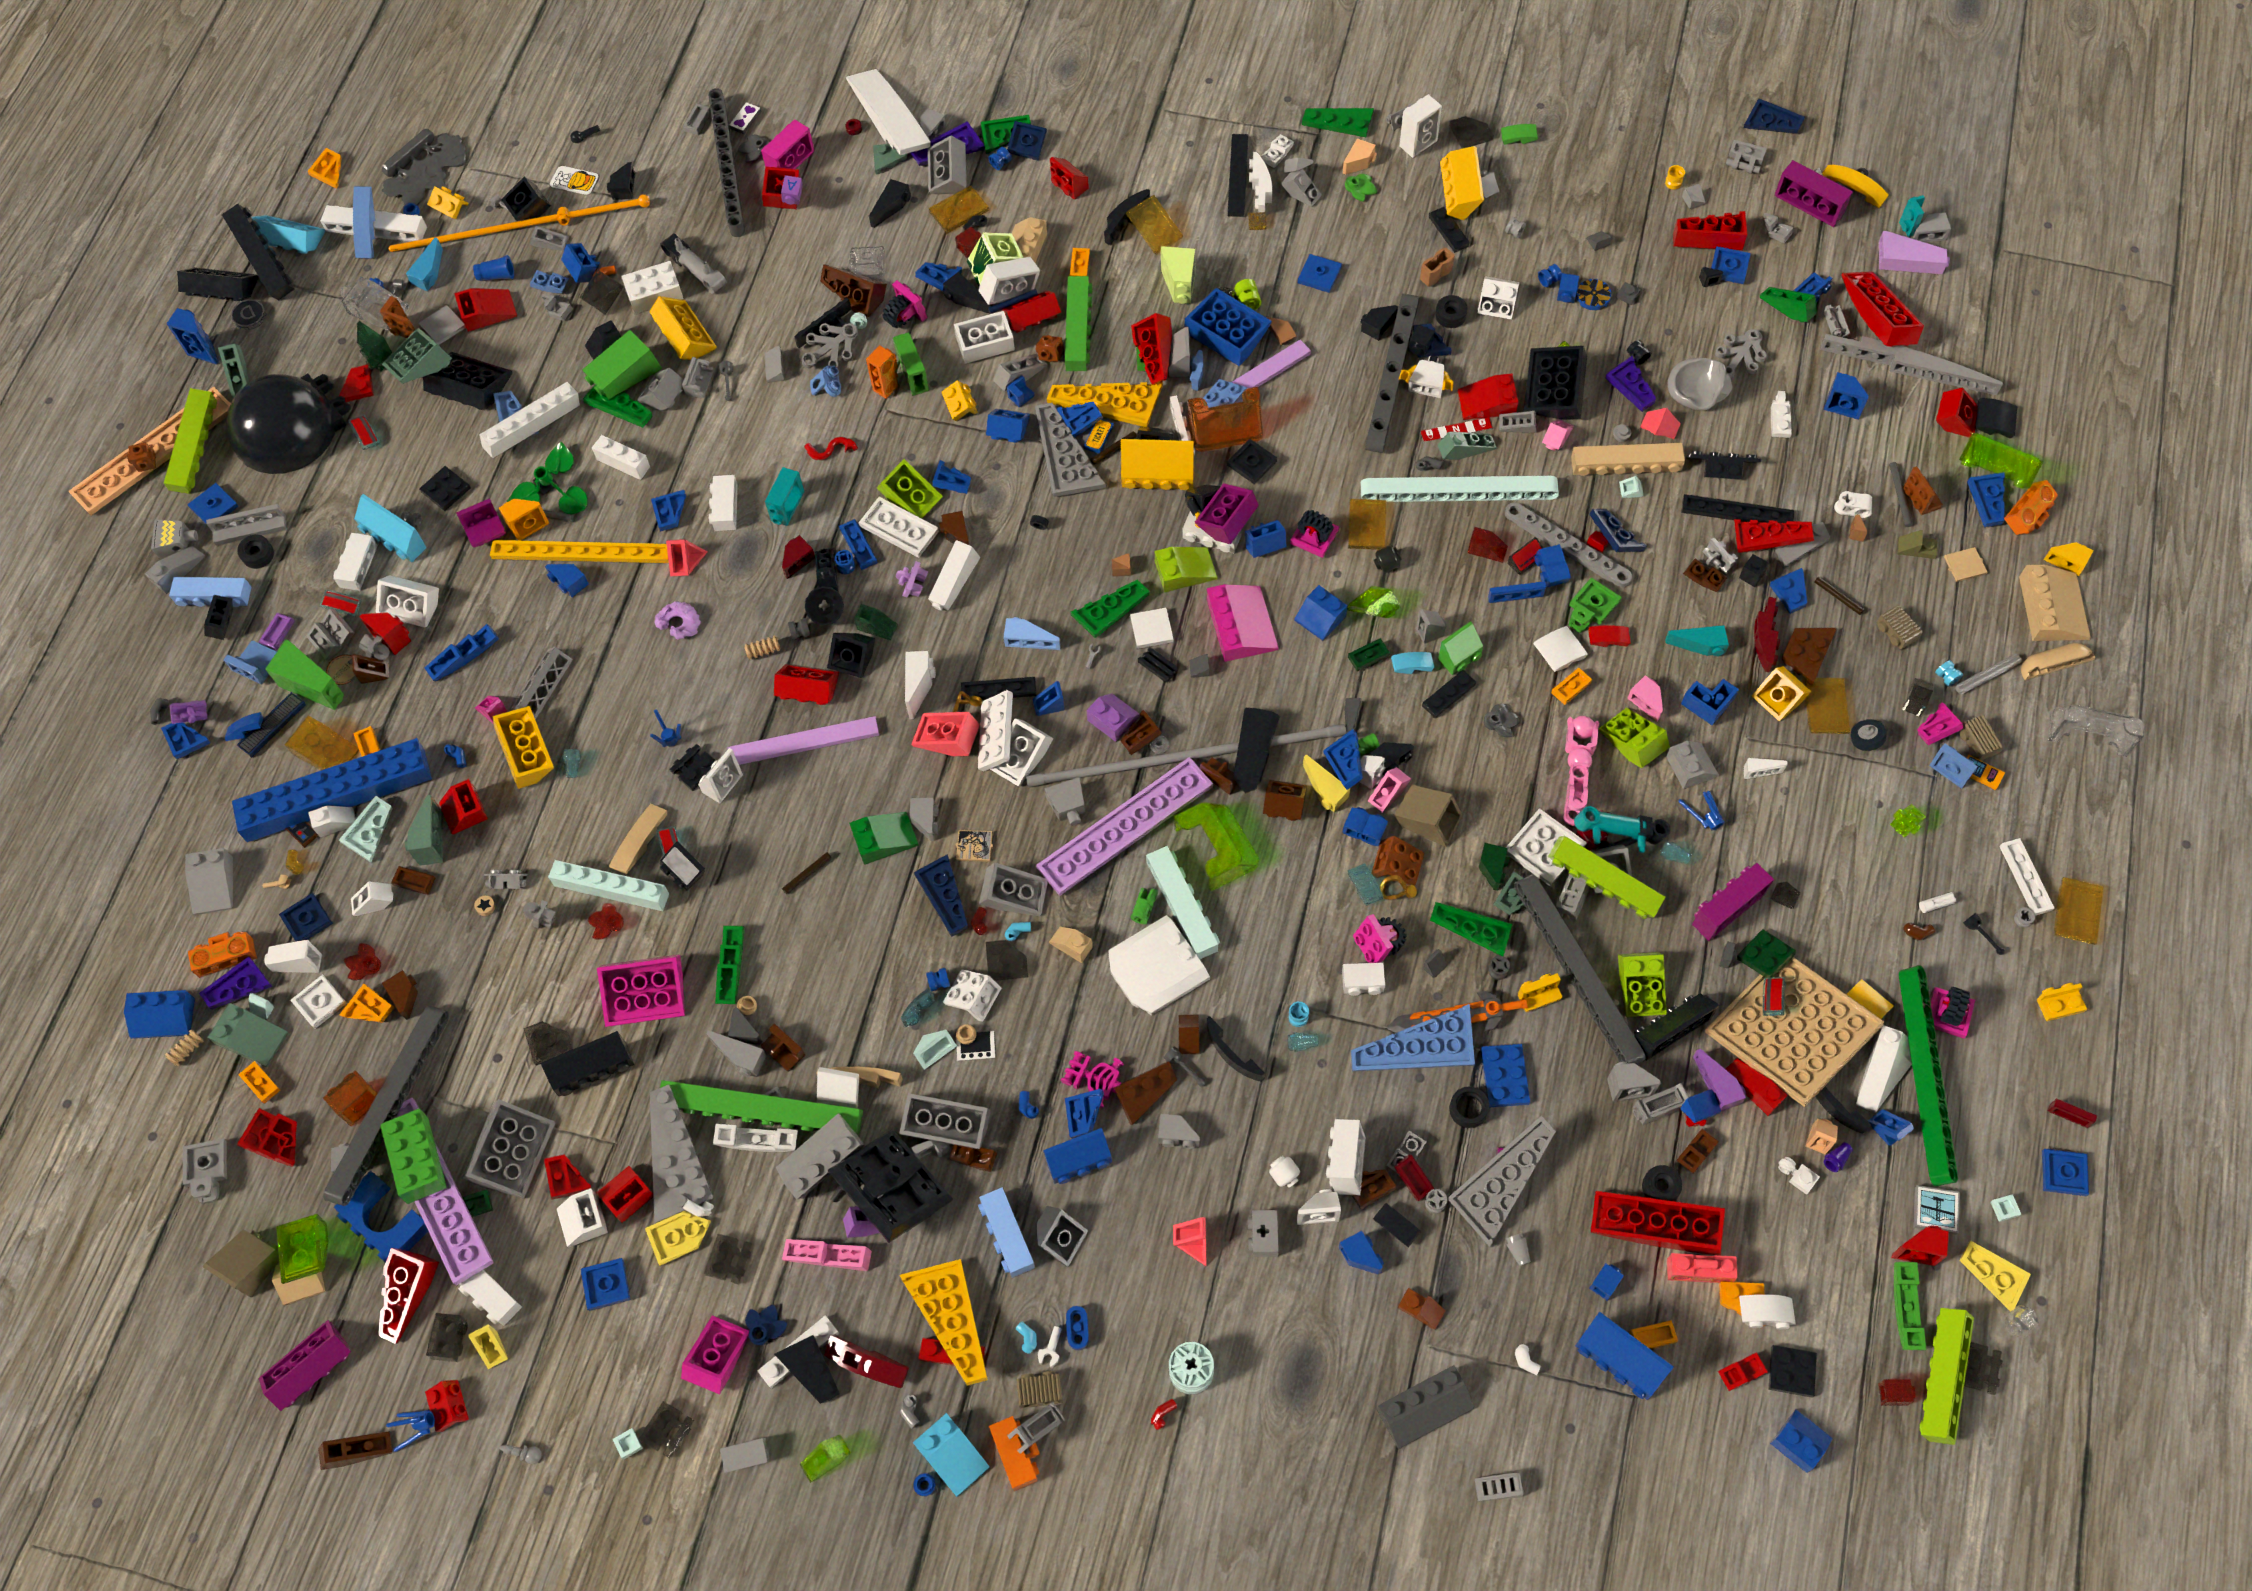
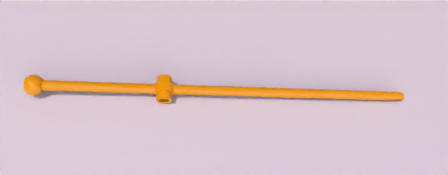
[388,194,650,252]

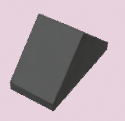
[728,1007,763,1045]

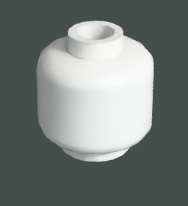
[1269,1155,1300,1188]

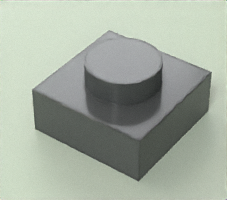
[1616,282,1641,305]
[1719,941,1737,968]

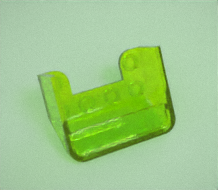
[1174,802,1259,891]

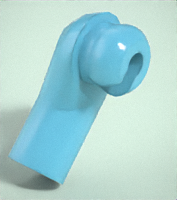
[1005,922,1031,941]
[1016,1321,1037,1354]

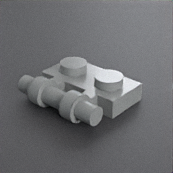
[1725,140,1767,173]

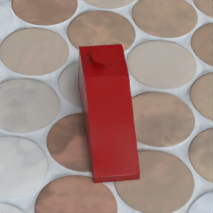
[1725,1058,1788,1116]

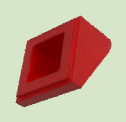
[1586,530,1609,553]

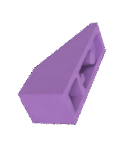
[1693,1049,1746,1111]
[843,1206,896,1238]

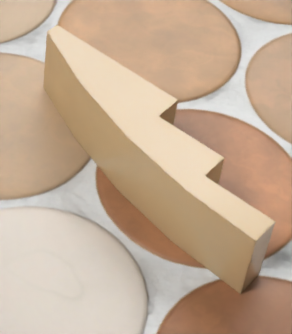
[609,803,667,874]
[816,1066,903,1089]

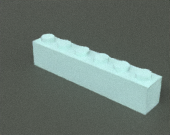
[1146,846,1220,959]
[548,860,669,911]

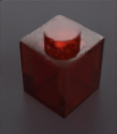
[955,227,982,258]
[1878,1379,1916,1406]

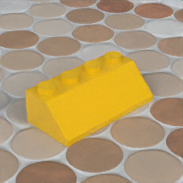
[1440,146,1484,221]
[649,296,717,360]
[493,706,554,789]

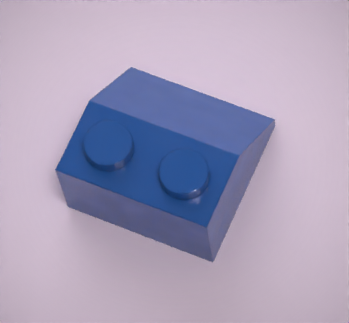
[1823,372,1869,420]
[986,409,1030,443]
[1294,585,1348,641]
[1770,1409,1833,1473]

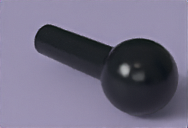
[570,125,600,143]
[1600,837,1636,849]

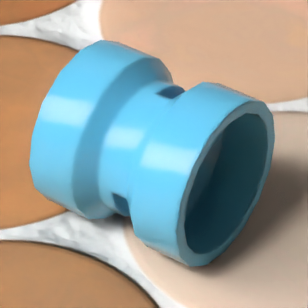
[1935,660,1963,687]
[1289,1001,1309,1027]

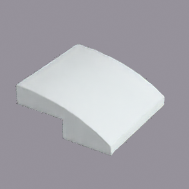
[1534,626,1588,672]

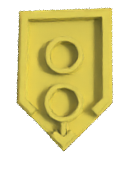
[645,1211,711,1266]

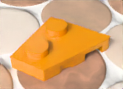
[308,148,342,189]
[339,984,395,1023]
[1719,1282,1766,1326]

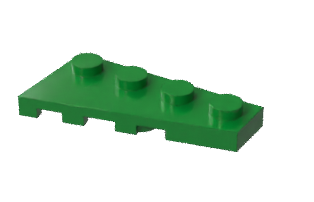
[1302,108,1374,138]
[583,385,653,428]
[1070,580,1150,638]
[1430,902,1512,957]

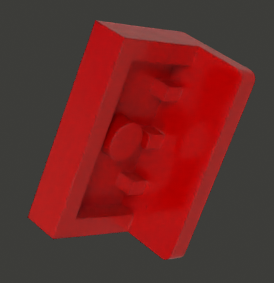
[425,1380,469,1432]

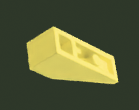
[1303,755,1350,813]

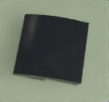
[1976,398,2018,438]

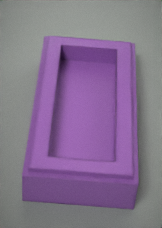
[258,613,295,651]

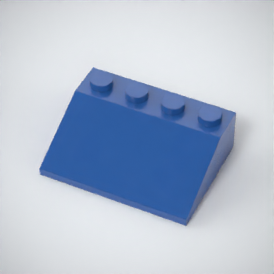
[1184,288,1272,366]
[1575,1312,1674,1400]

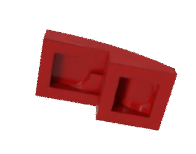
[1588,625,1631,647]
[1718,1352,1768,1391]

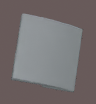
[418,305,466,345]
[306,609,354,660]

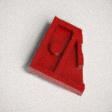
[339,365,374,402]
[544,1154,591,1200]

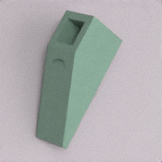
[1438,432,1497,460]

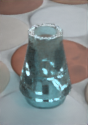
[562,749,581,778]
[1660,841,1692,865]
[1287,1032,1319,1052]

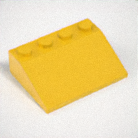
[1121,439,1194,490]

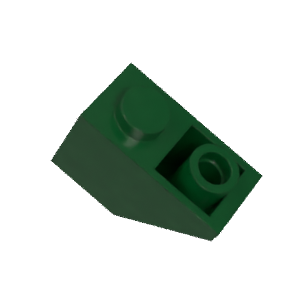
[1478,843,1510,891]

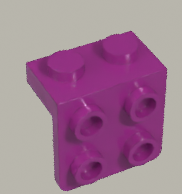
[456,498,506,547]

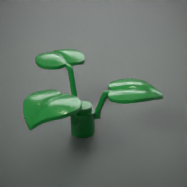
[507,442,588,514]

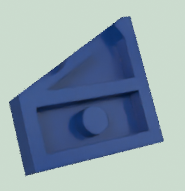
[915,262,962,291]
[1770,568,1807,614]
[161,723,210,759]

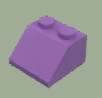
[1086,693,1140,742]

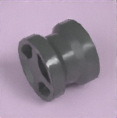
[401,511,422,531]
[1488,956,1510,980]

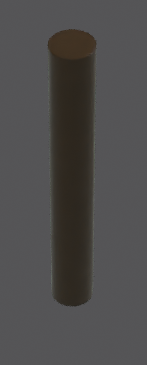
[1090,431,1137,464]
[1814,577,1864,615]
[782,852,832,894]

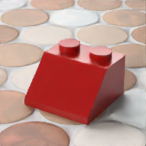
[1936,387,1978,438]
[359,612,411,655]
[1891,1226,1949,1266]

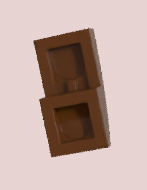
[1676,1129,1719,1174]
[949,1144,997,1172]

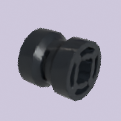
[1627,340,1652,365]

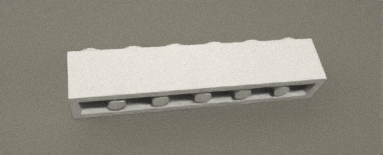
[320,205,427,242]
[479,382,580,458]

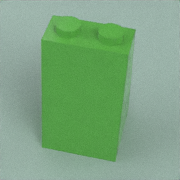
[582,330,662,399]
[265,639,344,710]

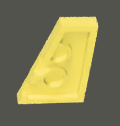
[1959,1241,2031,1312]

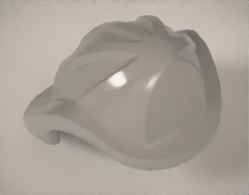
[1668,358,1732,411]

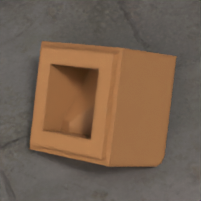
[1849,514,1867,542]
[1112,554,1131,576]

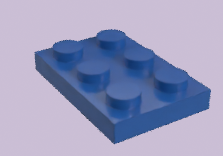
[1481,1044,1530,1107]

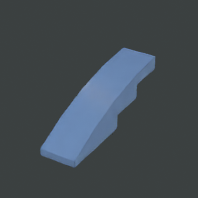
[353,186,375,258]

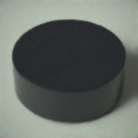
[1030,515,1049,530]

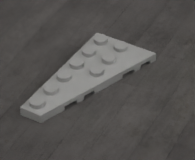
[1035,403,1106,497]
[650,1084,714,1223]
[1447,1116,1556,1247]

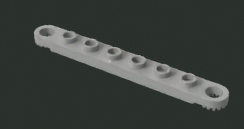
[1505,503,1632,588]

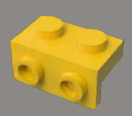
[427,186,469,219]
[942,380,978,421]
[1518,973,1562,1012]

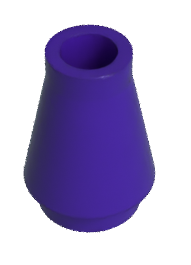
[1824,1142,1853,1172]

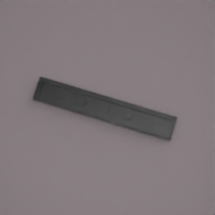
[1228,134,1248,217]
[1681,494,1794,523]

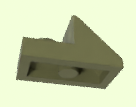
[1897,530,1937,559]

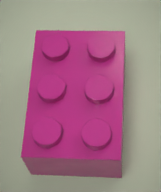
[761,119,814,169]

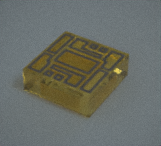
[1248,212,1266,230]

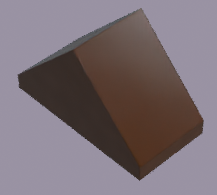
[352,654,389,684]
[1178,1015,1199,1054]

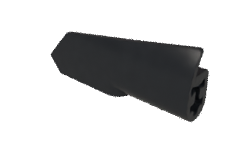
[1233,708,1280,794]

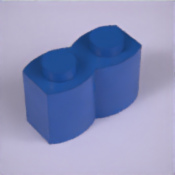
[1535,544,1571,587]
[1342,807,1388,846]

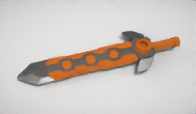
[1387,991,1528,1033]

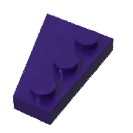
[1605,356,1656,412]
[199,957,273,1010]

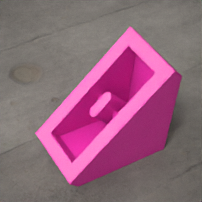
[475,695,508,724]

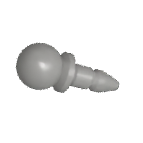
[499,1445,541,1464]

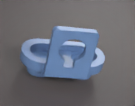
[810,366,841,397]

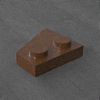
[1351,1169,1396,1209]

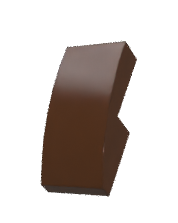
[1683,558,1727,592]

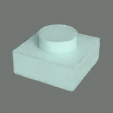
[1991,1194,2021,1222]
[613,1428,643,1460]

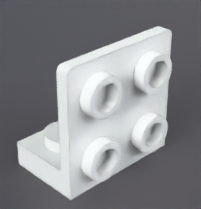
[943,970,1002,1022]

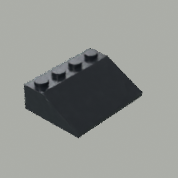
[1524,346,1587,420]
[423,352,512,410]

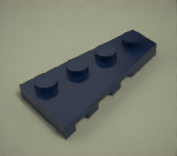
[914,854,969,937]

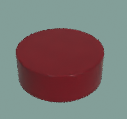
[845,119,862,135]

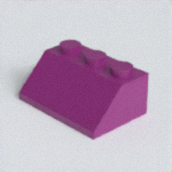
[1195,483,1259,544]

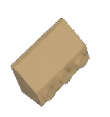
[1011,217,1047,263]

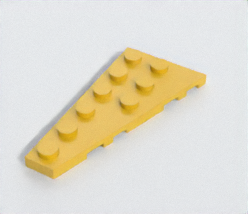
[1047,382,1163,427]
[899,1259,988,1386]

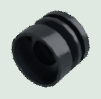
[805,586,844,625]

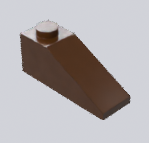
[318,1431,392,1470]

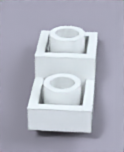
[1261,134,1294,168]

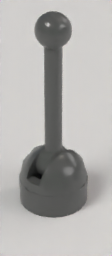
[719,361,733,401]
[1164,1046,1206,1087]

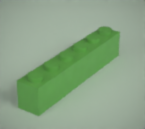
[1065,276,1092,371]

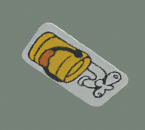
[550,166,599,195]

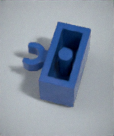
[561,243,600,283]
[1245,520,1287,558]

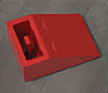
[454,288,517,332]

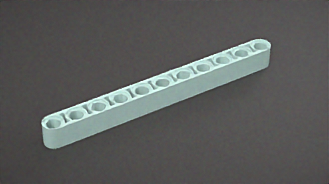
[1360,476,1559,502]

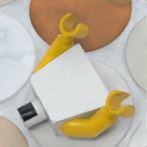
[1398,355,1454,398]

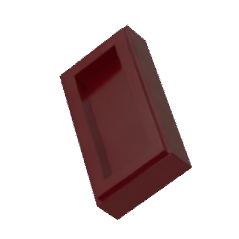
[2047,1098,2097,1128]
[1394,1154,1435,1201]

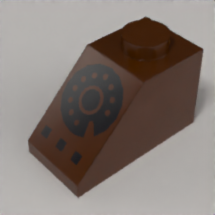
[939,511,969,545]

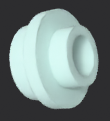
[850,312,867,329]

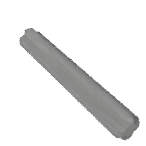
[1955,654,2022,694]

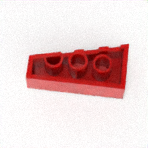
[1673,211,1747,250]

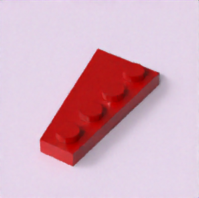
[1734,519,1814,553]

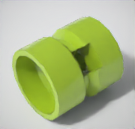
[1234,279,1262,311]

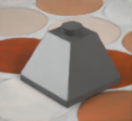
[1037,1206,1088,1267]

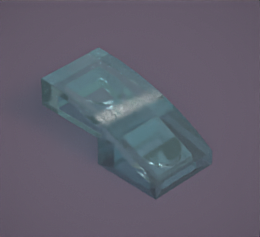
[1347,863,1384,906]

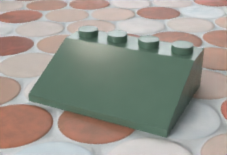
[382,328,452,384]

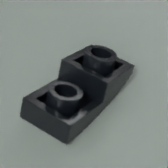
[1373,1203,1421,1248]

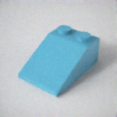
[913,1413,990,1497]

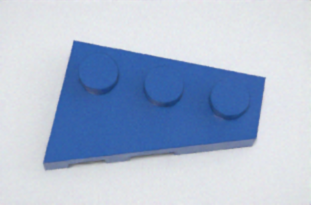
[1967,472,2005,527]
[1323,729,1363,790]

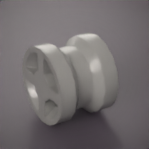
[1505,217,1526,239]
[1425,1189,1447,1214]

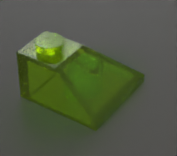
[1347,586,1401,618]

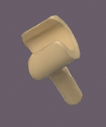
[262,875,292,889]

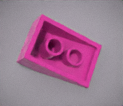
[681,1315,749,1395]

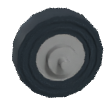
[1850,719,1887,751]

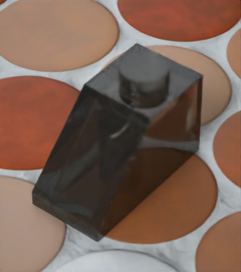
[1902,678,1933,717]

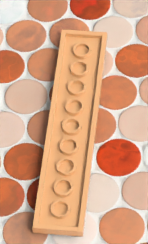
[68,387,231,516]

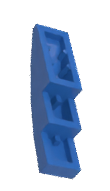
[425,624,499,682]

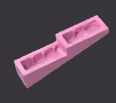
[782,1239,872,1271]

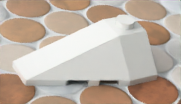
[1855,1025,1912,1113]

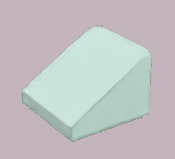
[1619,476,1643,498]
[249,993,274,1019]

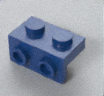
[1793,272,1833,302]

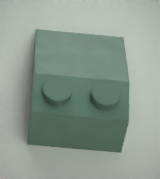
[405,795,443,866]
[208,1003,289,1067]

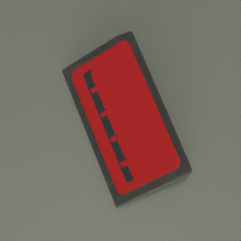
[1507,537,1543,575]

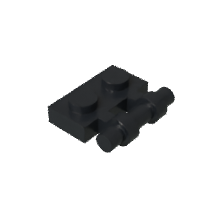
[669,744,716,791]

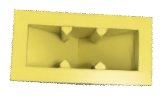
[468,1324,508,1369]

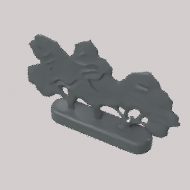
[382,129,466,205]

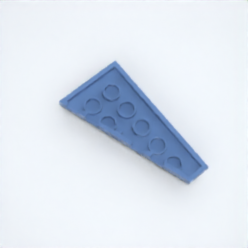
[1351,1004,1475,1072]

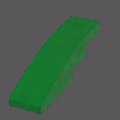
[715,926,744,1004]

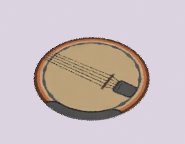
[326,654,357,685]

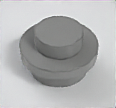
[1613,424,1631,442]

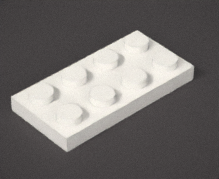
[859,496,939,558]
[978,690,1013,772]

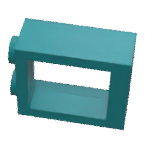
[765,467,805,526]

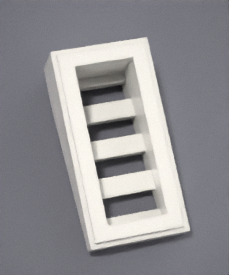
[1744,758,1787,779]

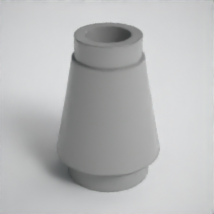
[1506,1233,1531,1266]

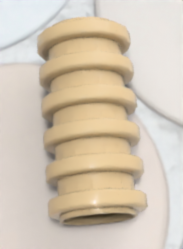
[744,635,780,660]
[165,1030,204,1066]

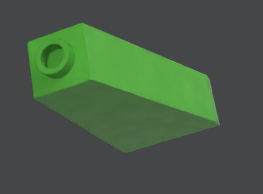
[893,333,929,396]

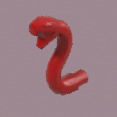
[804,437,858,460]

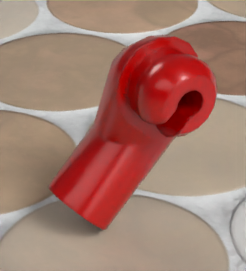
[1151,1399,1177,1430]

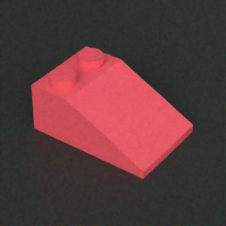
[911,712,980,756]

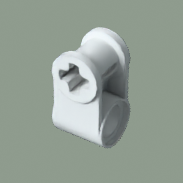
[1834,491,1872,518]

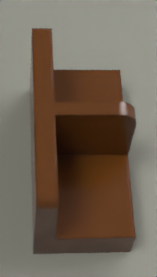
[1200,757,1239,795]
[761,1024,805,1072]

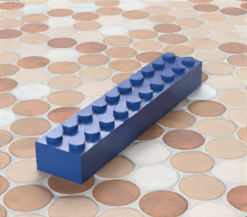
[232,738,432,842]

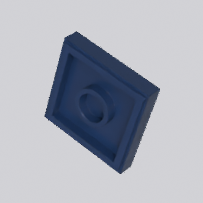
[1007,121,1047,161]
[279,893,333,942]

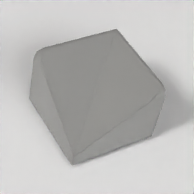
[1682,184,1705,209]

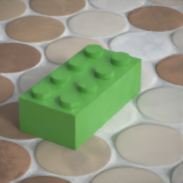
[380,1108,447,1204]

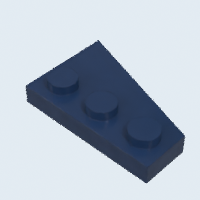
[1743,98,1805,134]
[1589,509,1647,552]

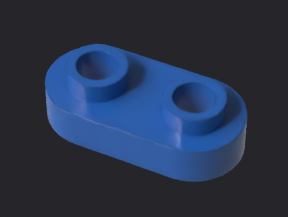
[1066,1306,1089,1350]

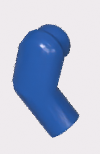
[444,744,466,768]
[1019,1091,1039,1119]

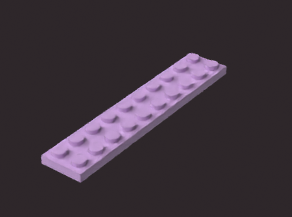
[1036,757,1213,896]
[396,1098,494,1286]

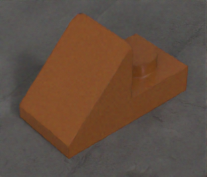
[1397,1288,1445,1330]

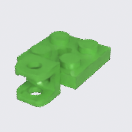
[1568,578,1622,633]

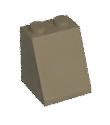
[1395,785,1463,847]
[203,1229,283,1297]

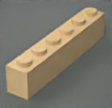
[1571,443,1685,476]

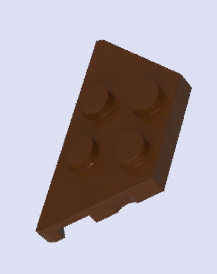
[1782,628,1836,686]

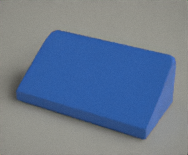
[1680,1089,1721,1123]

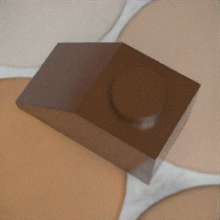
[382,970,418,1020]

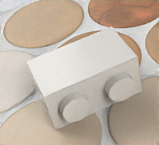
[1342,963,1385,996]

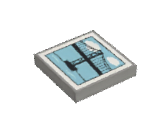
[1913,1185,1960,1235]

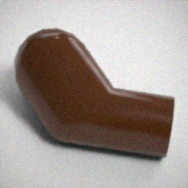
[1903,923,1935,940]

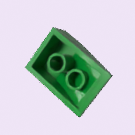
[849,812,919,865]

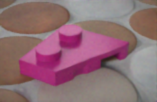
[1917,702,1963,746]

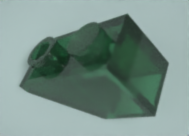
[854,604,898,641]

